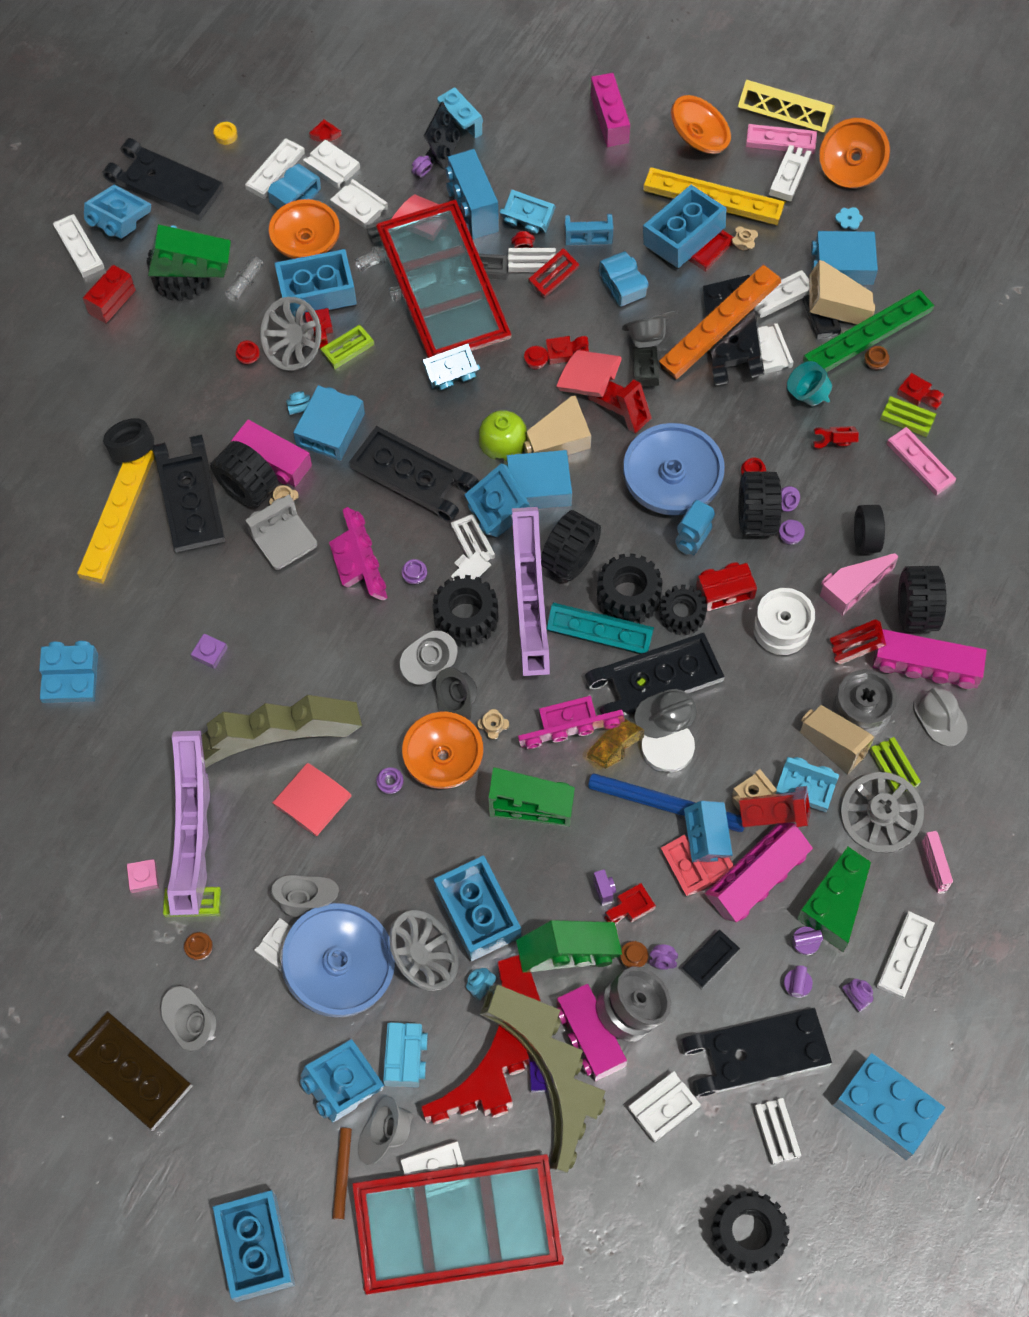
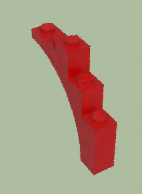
[421,955,541,1125]

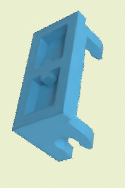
[565,214,613,245]
[684,801,733,862]

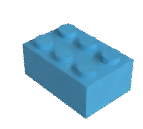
[445,149,499,240]
[643,185,726,268]
[275,249,357,317]
[434,855,521,962]
[834,1053,946,1161]
[213,1190,295,1303]

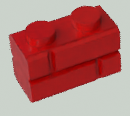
[83,265,136,323]
[696,562,757,611]

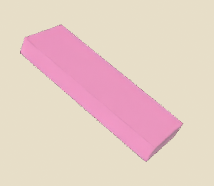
[746,124,817,154]
[886,427,956,496]

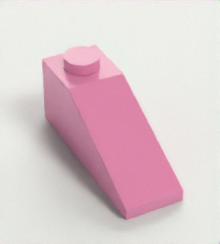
[820,553,899,616]

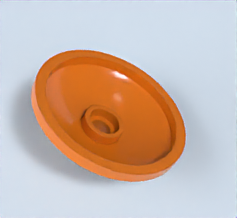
[671,95,731,154]
[820,118,890,189]
[269,199,340,259]
[402,712,483,789]

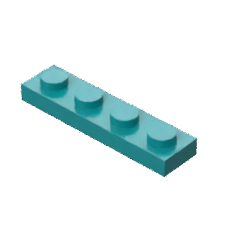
[547,602,654,653]

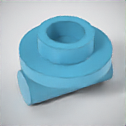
[286,391,311,415]
[466,968,497,1001]

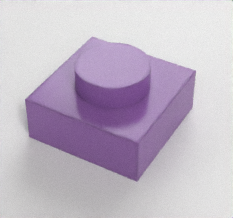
[191,634,228,669]
[593,869,616,906]

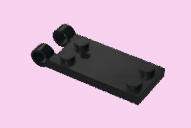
[102,138,224,221]
[703,274,765,386]
[349,426,479,523]
[153,434,226,553]
[585,632,725,716]
[680,1008,832,1098]

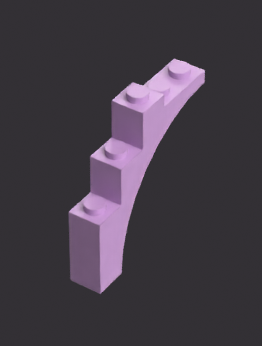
[512,507,550,676]
[167,731,210,915]

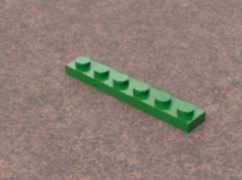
[803,289,934,372]

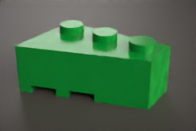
[148,224,231,278]
[489,767,575,827]
[797,846,871,952]
[516,920,623,973]

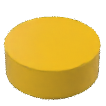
[214,122,238,145]

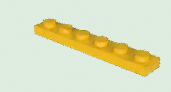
[643,167,785,225]
[77,450,155,584]

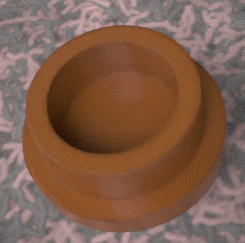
[864,346,889,370]
[184,932,213,961]
[620,941,648,968]

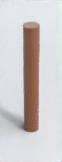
[333,1128,352,1220]

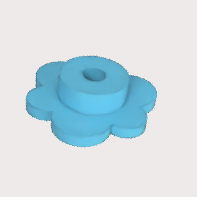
[835,207,863,230]

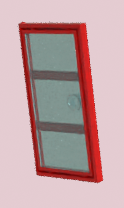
[376,200,512,358]
[352,1154,564,1295]

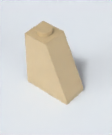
[809,260,875,324]
[524,396,591,455]
[800,705,874,775]

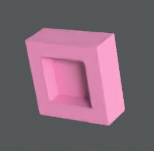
[127,859,159,893]

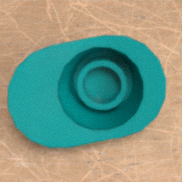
[787,361,833,406]

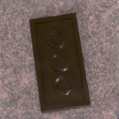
[67,1012,193,1132]

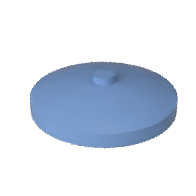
[623,423,725,515]
[281,903,395,1017]

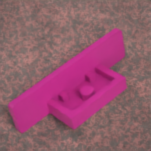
[329,507,388,601]
[518,696,625,749]

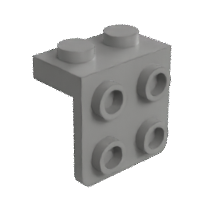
[245,495,317,570]

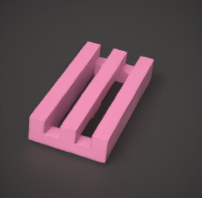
[922,831,953,893]

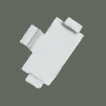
[451,551,491,581]

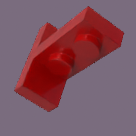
[588,379,652,434]
[739,786,811,827]

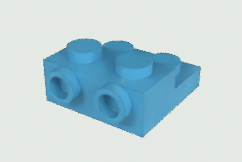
[84,185,151,239]
[464,463,530,537]
[39,641,98,703]
[300,1039,385,1123]

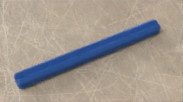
[588,773,745,832]

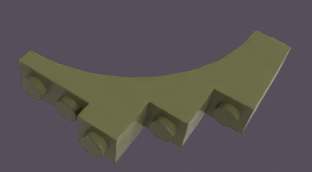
[202,695,362,768]
[480,984,605,1173]

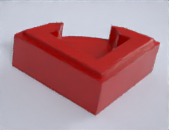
[309,119,342,142]

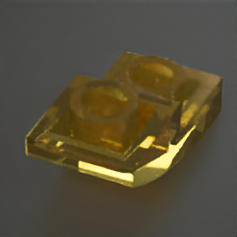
[587,719,644,769]

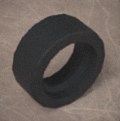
[103,418,154,462]
[854,505,885,553]

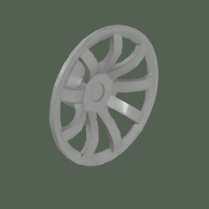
[260,297,321,371]
[841,772,924,853]
[389,910,459,991]

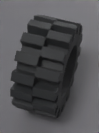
[659,585,707,635]

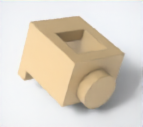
[732,769,777,812]

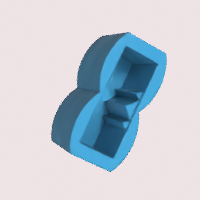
[268,164,321,209]
[599,251,649,307]
[675,500,715,555]

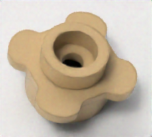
[732,226,758,251]
[269,485,299,505]
[477,709,509,740]

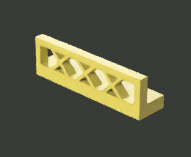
[738,80,835,133]

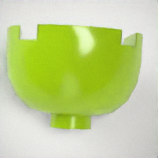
[479,410,527,461]

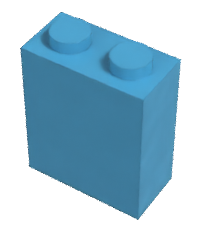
[811,231,878,285]
[293,385,365,461]
[506,450,572,509]

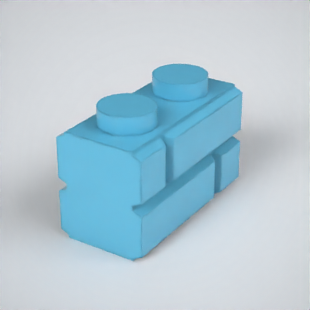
[383,1023,428,1088]

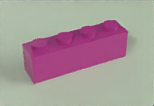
[873,629,987,689]
[705,822,813,923]

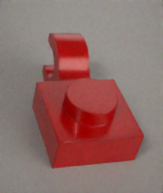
[305,308,333,349]
[546,336,589,365]
[897,373,944,410]
[813,426,859,448]
[604,883,656,924]

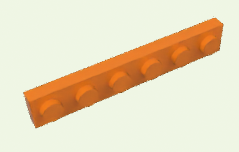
[659,264,781,380]

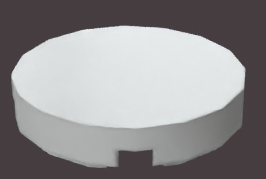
[641,728,695,773]

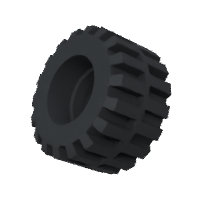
[147,250,211,300]
[210,441,278,508]
[738,472,782,536]
[541,510,601,581]
[596,553,663,624]
[898,566,947,632]
[433,575,499,647]
[710,1191,790,1274]

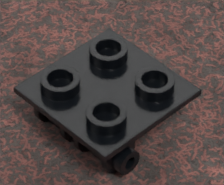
[424,102,461,169]

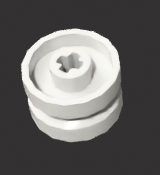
[754,588,815,655]

